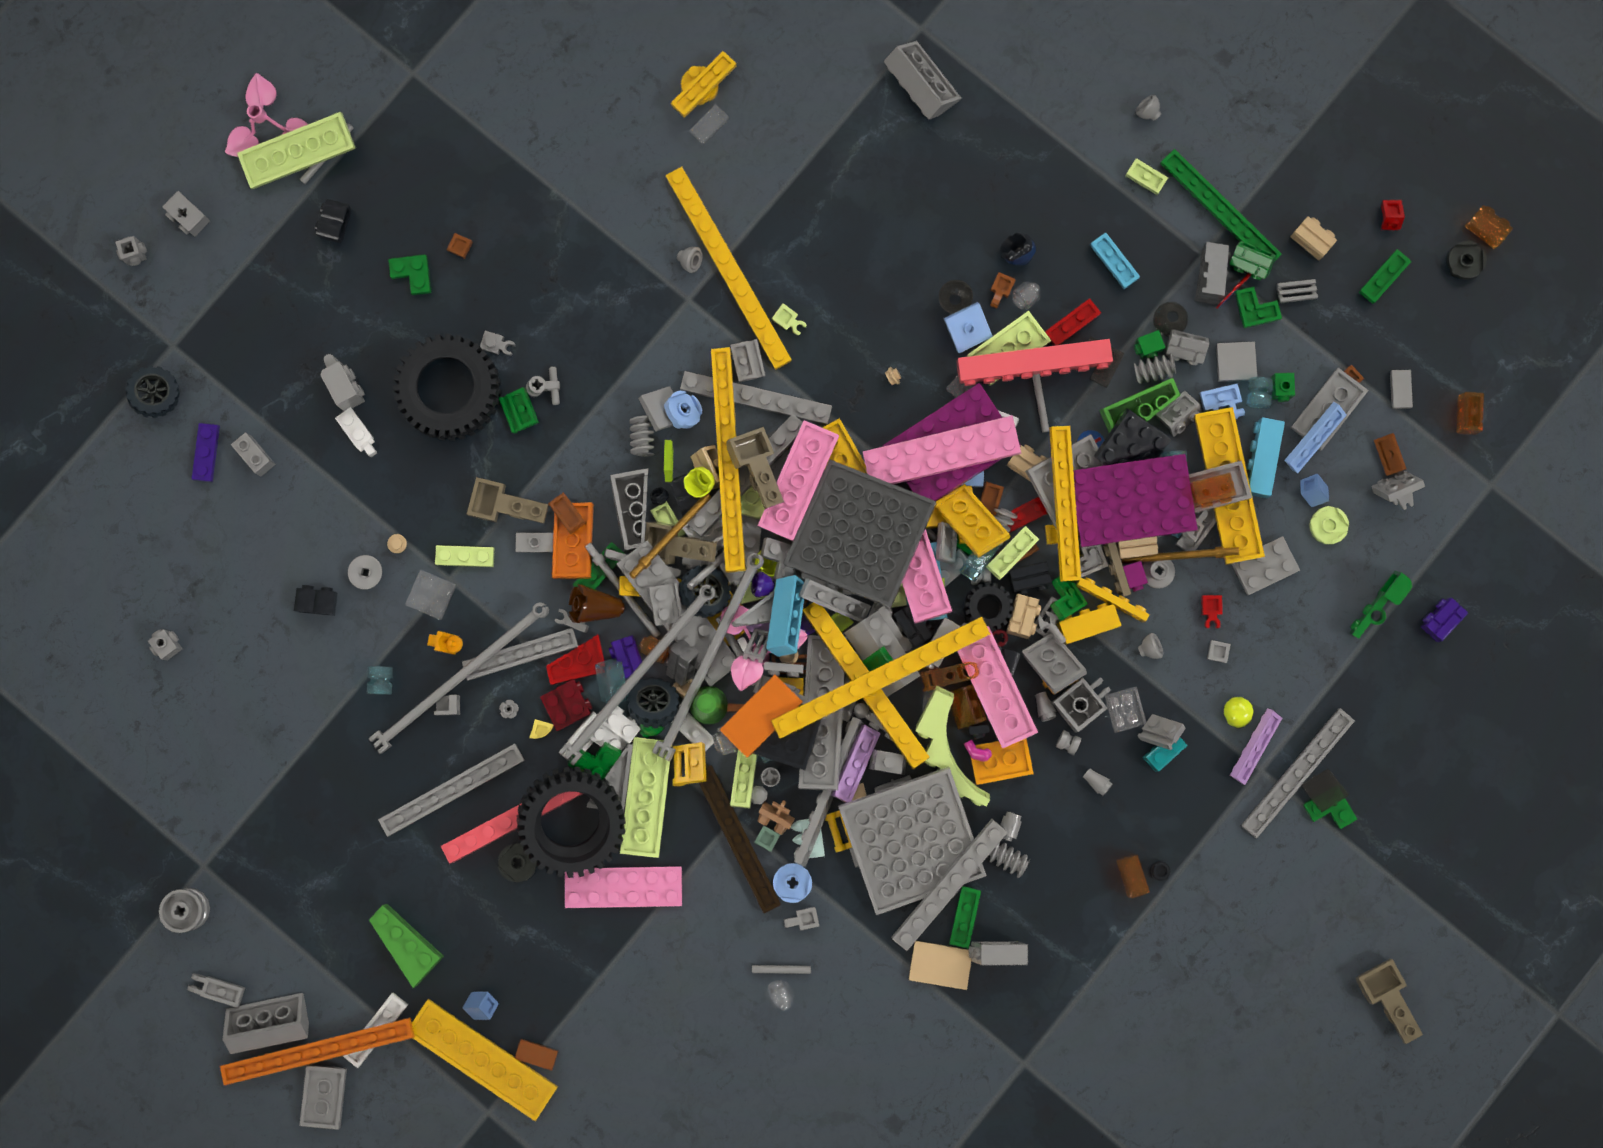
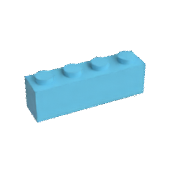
[1246,417,1285,499]
[766,575,804,657]

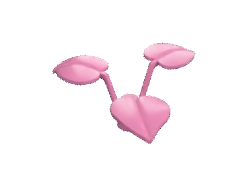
[225,73,308,157]
[720,605,808,691]

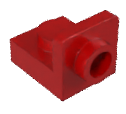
[1381,200,1405,230]

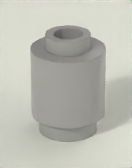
[1000,811,1022,841]

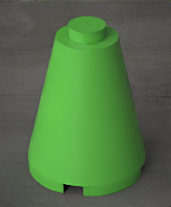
[690,686,728,724]

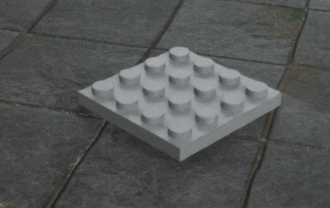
[1025,434,1106,530]

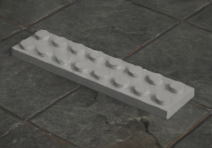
[616,541,737,687]
[799,635,847,791]

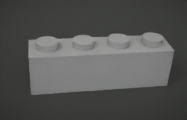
[883,41,962,119]
[844,611,921,697]
[223,993,309,1054]

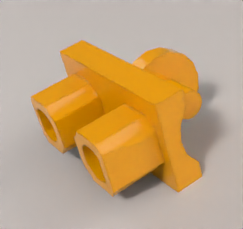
[427,631,463,655]

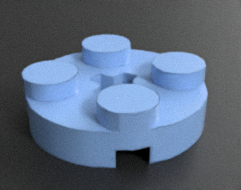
[664,391,702,429]
[773,863,812,903]

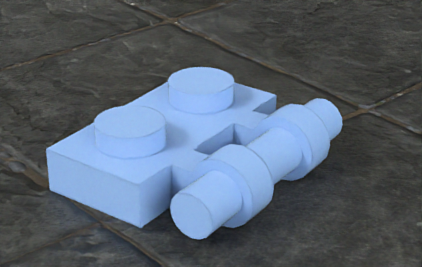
[1199,383,1245,419]

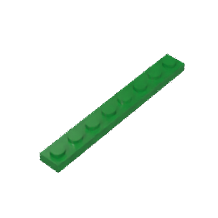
[1160,149,1282,262]

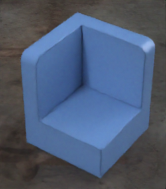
[1300,474,1329,507]
[463,992,499,1020]

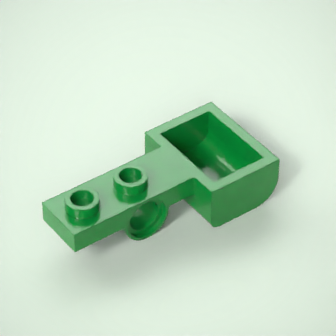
[1349,571,1412,639]

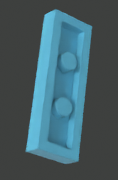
[1090,232,1140,289]

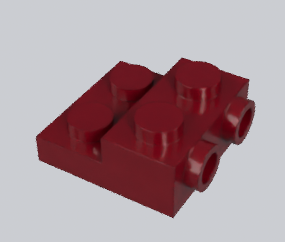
[540,679,593,731]

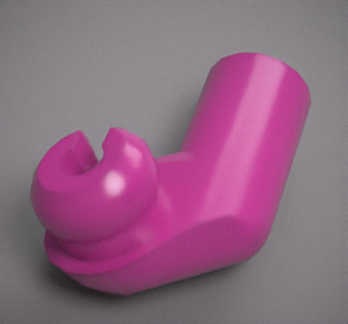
[964,740,992,762]

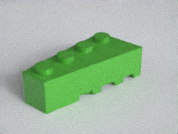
[1099,378,1180,433]
[369,904,444,988]

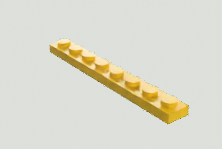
[1049,426,1081,581]

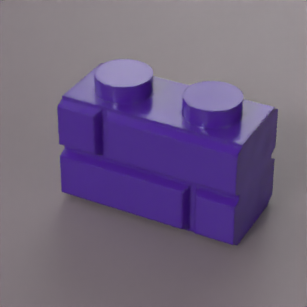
[1421,598,1468,642]
[609,635,642,680]

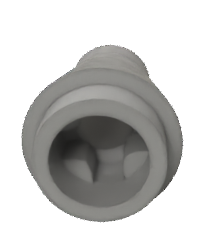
[1035,692,1057,722]
[1083,769,1113,796]

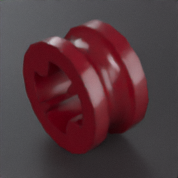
[992,630,1008,647]

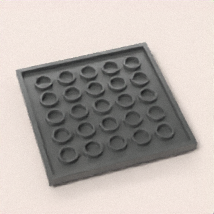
[784,460,936,608]

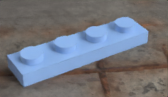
[1284,402,1346,473]

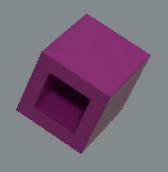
[1123,561,1148,592]

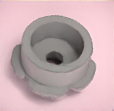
[499,700,519,719]

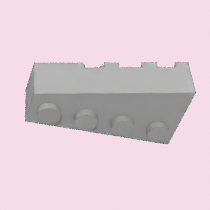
[610,468,648,553]

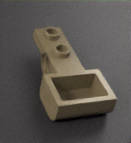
[726,427,784,509]
[467,477,549,524]
[645,522,717,564]
[1356,959,1423,1044]

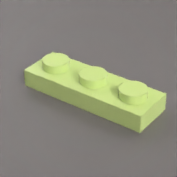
[986,526,1039,580]
[435,545,494,567]
[730,749,757,809]

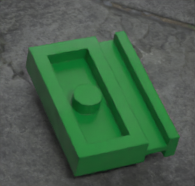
[499,387,539,434]

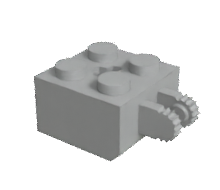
[321,354,365,411]
[1051,677,1111,733]

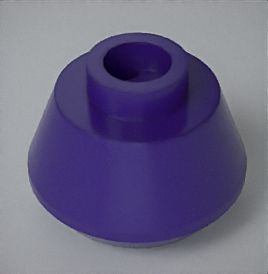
[751,571,775,598]

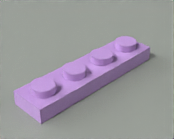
[1230,708,1282,785]
[832,725,880,803]

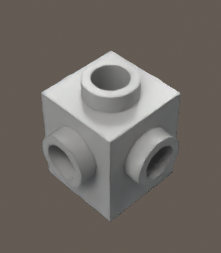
[116,236,147,266]
[148,629,183,661]

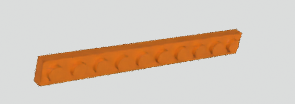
[220,1018,415,1085]

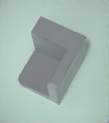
[434,695,460,716]

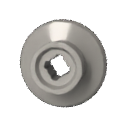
[348,555,382,589]
[1142,560,1175,588]

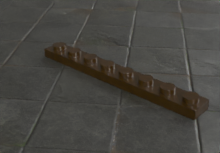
[699,765,781,913]

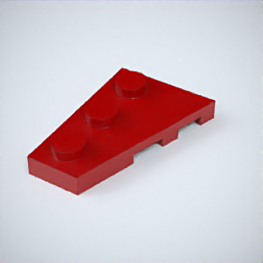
[546,634,607,685]

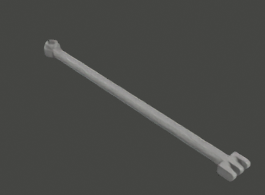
[652,553,764,761]
[559,585,716,765]
[369,602,549,754]

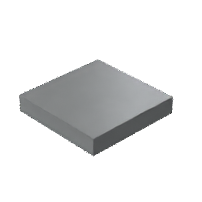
[1216,342,1257,382]
[638,386,683,432]

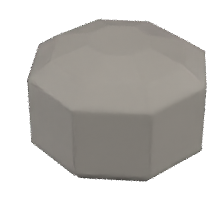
[751,786,767,804]

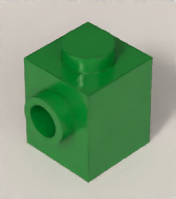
[1134,330,1166,359]
[1271,373,1295,402]

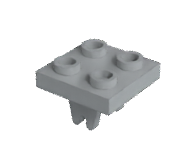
[1371,471,1425,510]

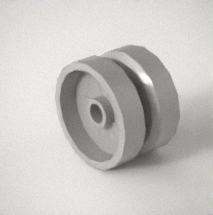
[159,888,210,933]

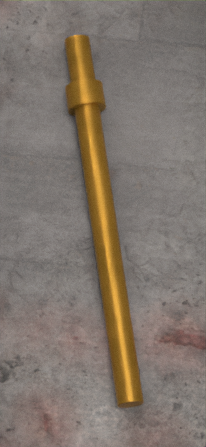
[629,494,711,579]
[1122,546,1239,563]

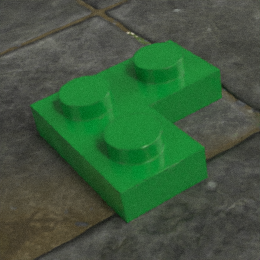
[389,255,431,295]
[1234,287,1282,329]
[1050,576,1088,621]
[568,742,621,780]
[1302,785,1358,829]

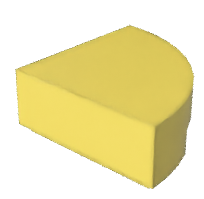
[530,719,554,739]

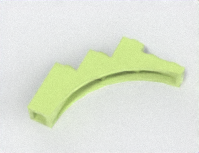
[916,685,990,807]

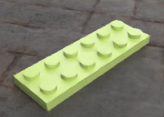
[237,112,356,189]
[620,737,672,858]

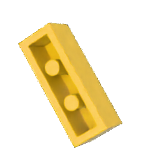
[1057,602,1121,645]

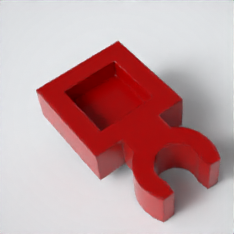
[1201,595,1223,629]

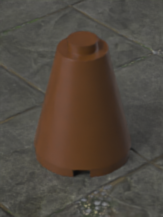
[569,585,625,623]

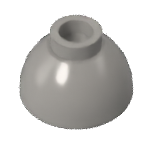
[1136,95,1161,121]
[677,247,702,273]
[1138,633,1163,659]

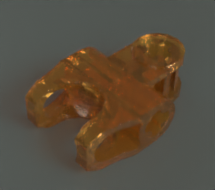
[919,662,979,692]

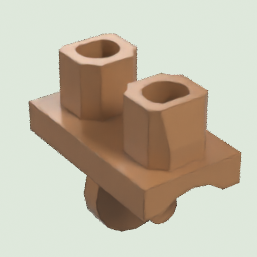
[758,800,795,835]

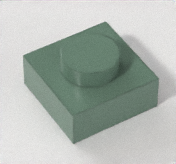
[754,825,780,852]

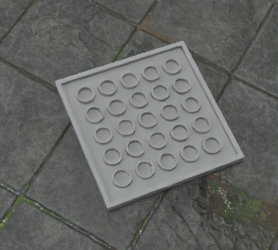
[838,767,986,915]

